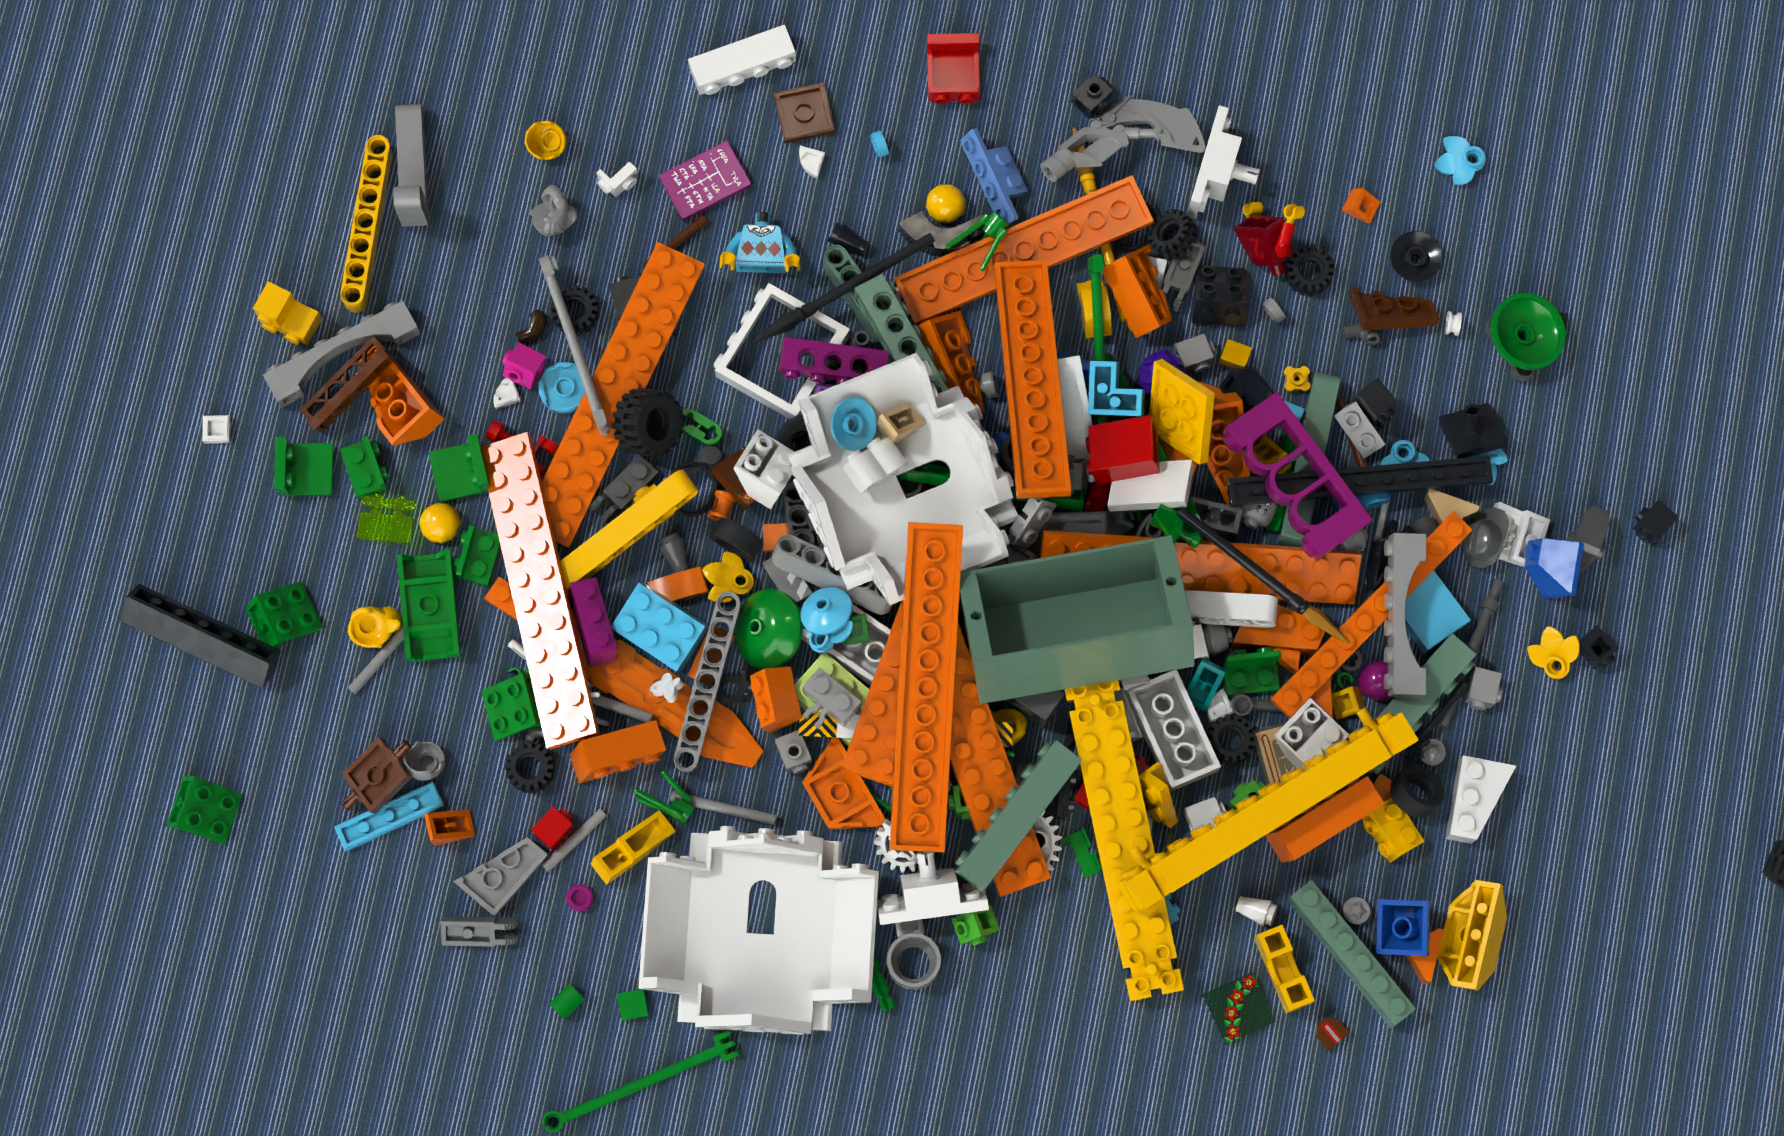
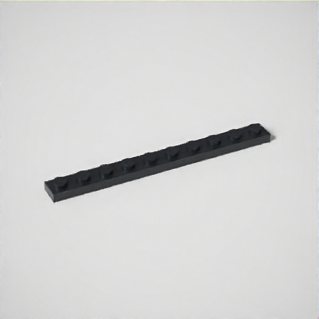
[1227,456,1493,507]

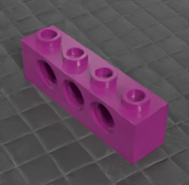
[778,337,889,385]

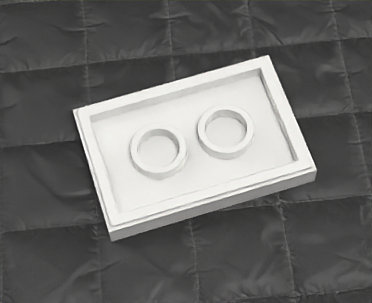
[1107,460,1194,512]

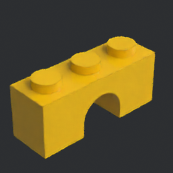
[1254,925,1315,1014]

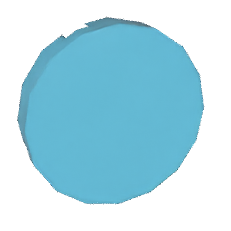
[539,362,585,414]

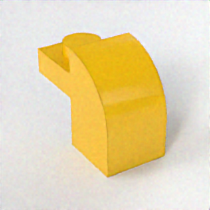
[1077,280,1112,339]

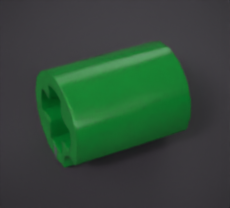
[549,984,585,1020]

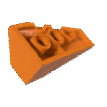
[917,311,985,413]
[358,345,445,446]

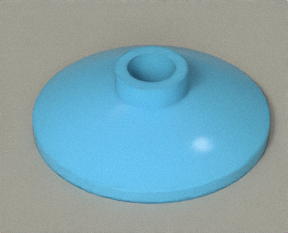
[831,397,877,451]
[801,587,853,635]

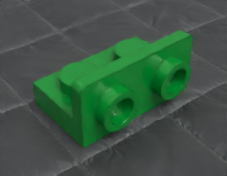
[340,435,390,499]
[453,524,501,587]

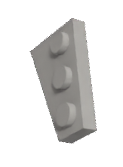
[453,837,549,917]

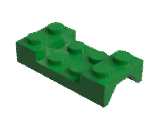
[397,549,462,663]

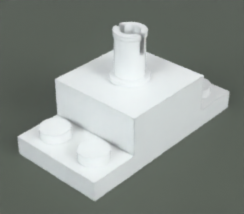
[1187,105,1260,220]
[877,851,989,925]

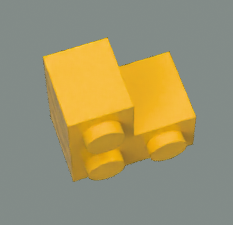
[253,281,322,346]

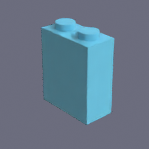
[1405,570,1471,655]

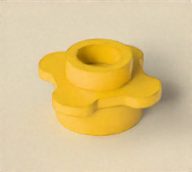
[1284,366,1311,392]

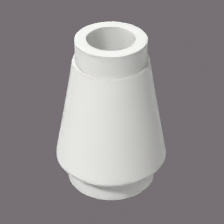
[1236,896,1278,927]

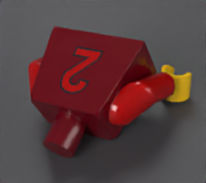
[1233,202,1305,276]

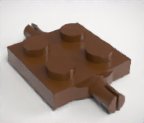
[341,737,413,814]

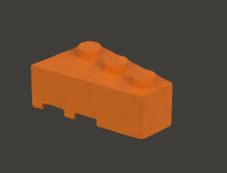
[1103,244,1172,338]
[1230,605,1325,656]
[569,720,666,785]

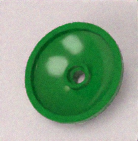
[1490,293,1566,370]
[734,589,803,669]

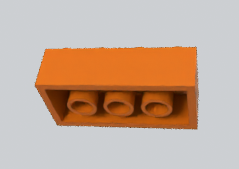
[1265,776,1385,863]

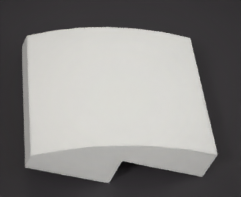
[1494,502,1550,567]

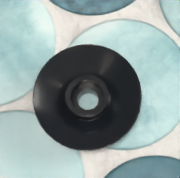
[1390,231,1442,282]

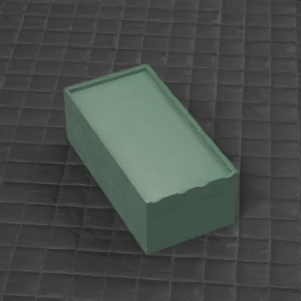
[959,535,1194,704]

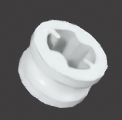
[1444,311,1462,336]

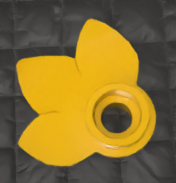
[702,552,754,603]
[1528,626,1580,679]

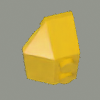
[1438,880,1507,991]

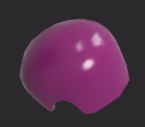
[1357,661,1394,702]

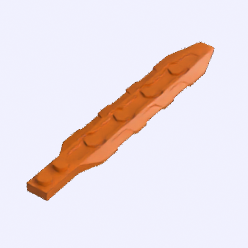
[484,577,764,769]

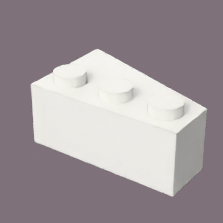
[1445,755,1516,844]

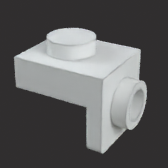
[596,162,638,197]

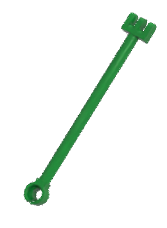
[1088,254,1108,424]
[542,1030,741,1133]

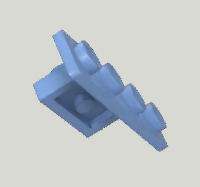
[961,128,1028,229]

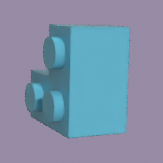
[1088,361,1145,416]

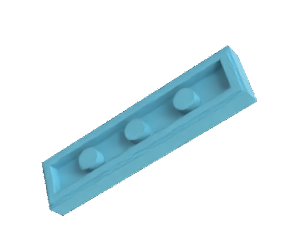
[334,781,445,852]

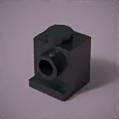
[1579,625,1619,670]

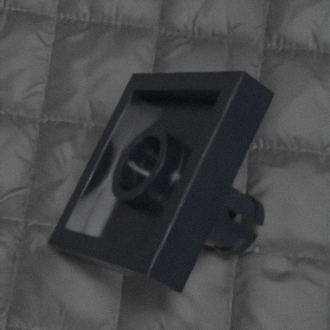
[1439,403,1508,459]

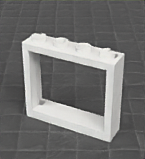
[714,283,850,419]

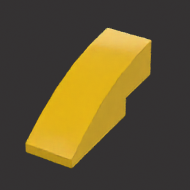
[591,810,676,885]

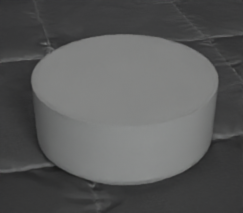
[1263,297,1286,323]

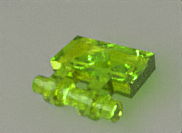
[356,494,416,545]

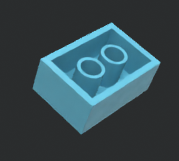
[611,583,710,672]

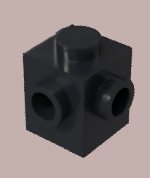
[1071,73,1113,119]

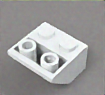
[733,429,794,509]
[1274,698,1349,769]

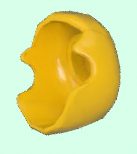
[524,121,567,160]
[926,184,967,223]
[419,503,462,544]

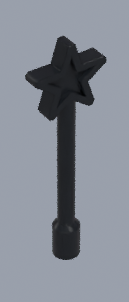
[1403,681,1470,759]

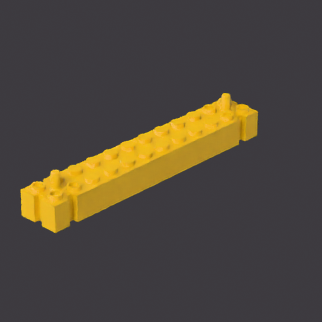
[1064,680,1184,1001]
[1117,707,1419,912]

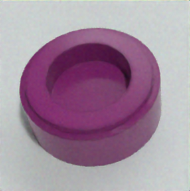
[566,884,594,912]

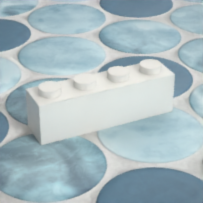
[688,24,796,95]

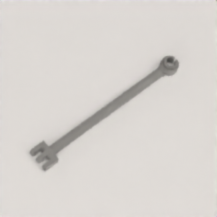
[538,255,610,436]

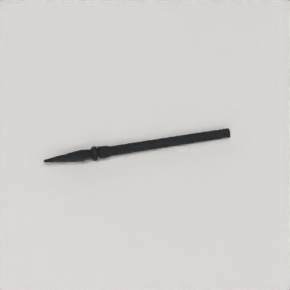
[753,233,935,343]

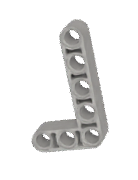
[393,104,429,227]
[771,534,893,615]

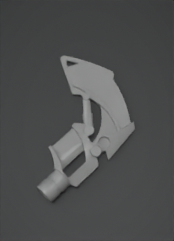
[1040,95,1206,182]

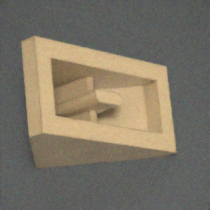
[877,403,926,446]
[1424,489,1480,526]

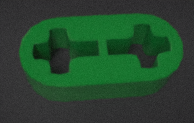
[680,408,722,447]

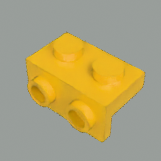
[1139,762,1178,828]
[1362,798,1425,863]

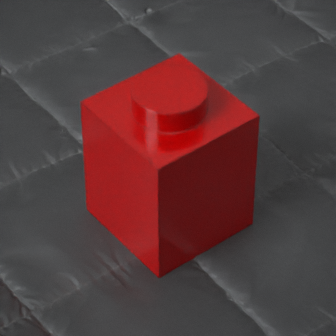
[531,806,575,851]

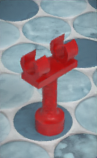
[485,419,559,477]

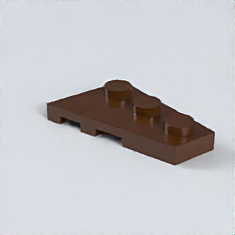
[1349,287,1439,330]

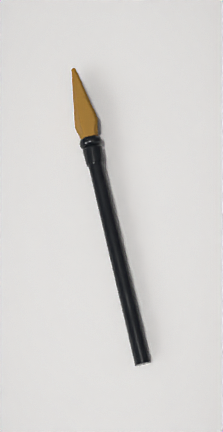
[1176,506,1348,643]

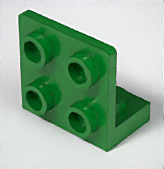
[429,433,490,503]
[274,437,333,496]
[245,582,323,649]
[1222,647,1281,697]
[482,673,542,741]
[165,776,242,844]

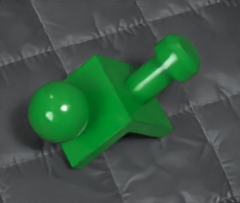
[1149,504,1202,548]

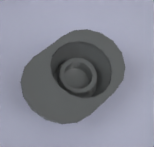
[1462,507,1509,568]

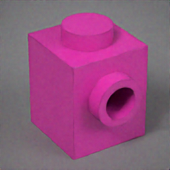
[502,343,546,390]

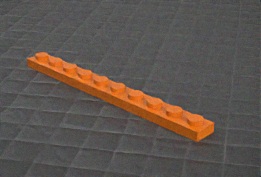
[1270,511,1473,718]

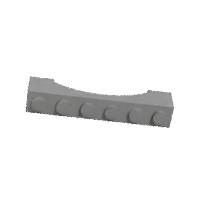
[263,300,420,408]
[1384,533,1426,698]

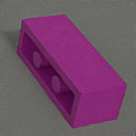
[568,577,617,667]

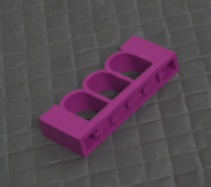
[1222,392,1372,561]

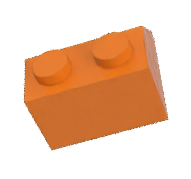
[750,667,802,733]

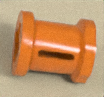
[707,490,736,521]

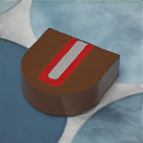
[1316,1018,1350,1051]

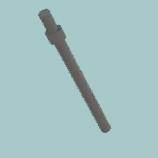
[1437,579,1504,728]

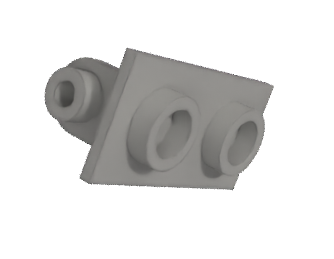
[1334,401,1386,458]
[1008,497,1057,548]

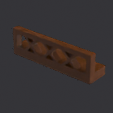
[299,336,396,433]

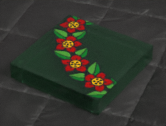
[1202,972,1275,1045]

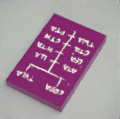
[658,141,752,221]

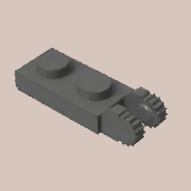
[1162,242,1206,312]
[589,454,659,523]
[440,916,518,947]

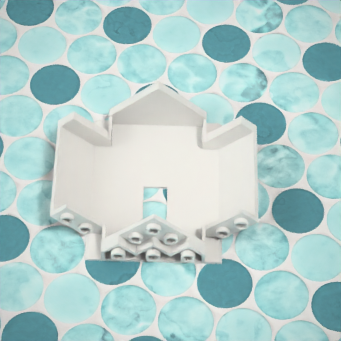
[787,353,1018,605]
[638,826,879,1035]

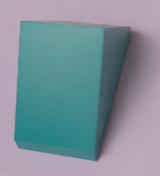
[1187,658,1227,712]

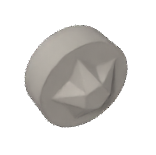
[980,371,1000,399]
[1418,739,1446,767]
[1342,897,1370,925]

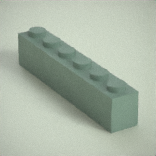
[1365,633,1477,776]
[955,740,1082,891]
[1287,880,1416,1029]

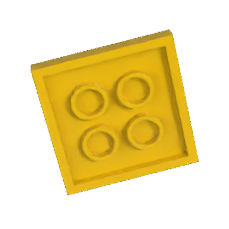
[1149,359,1215,465]

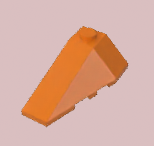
[1206,392,1250,505]

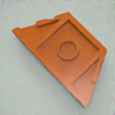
[802,737,885,830]

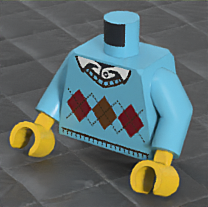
[719,212,801,274]

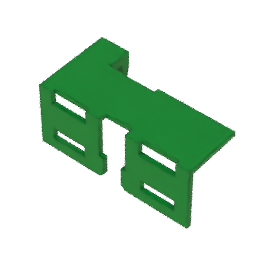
[1061,827,1102,878]

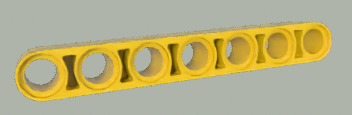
[341,135,393,313]
[560,469,699,594]

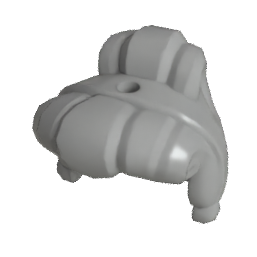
[529,185,578,237]

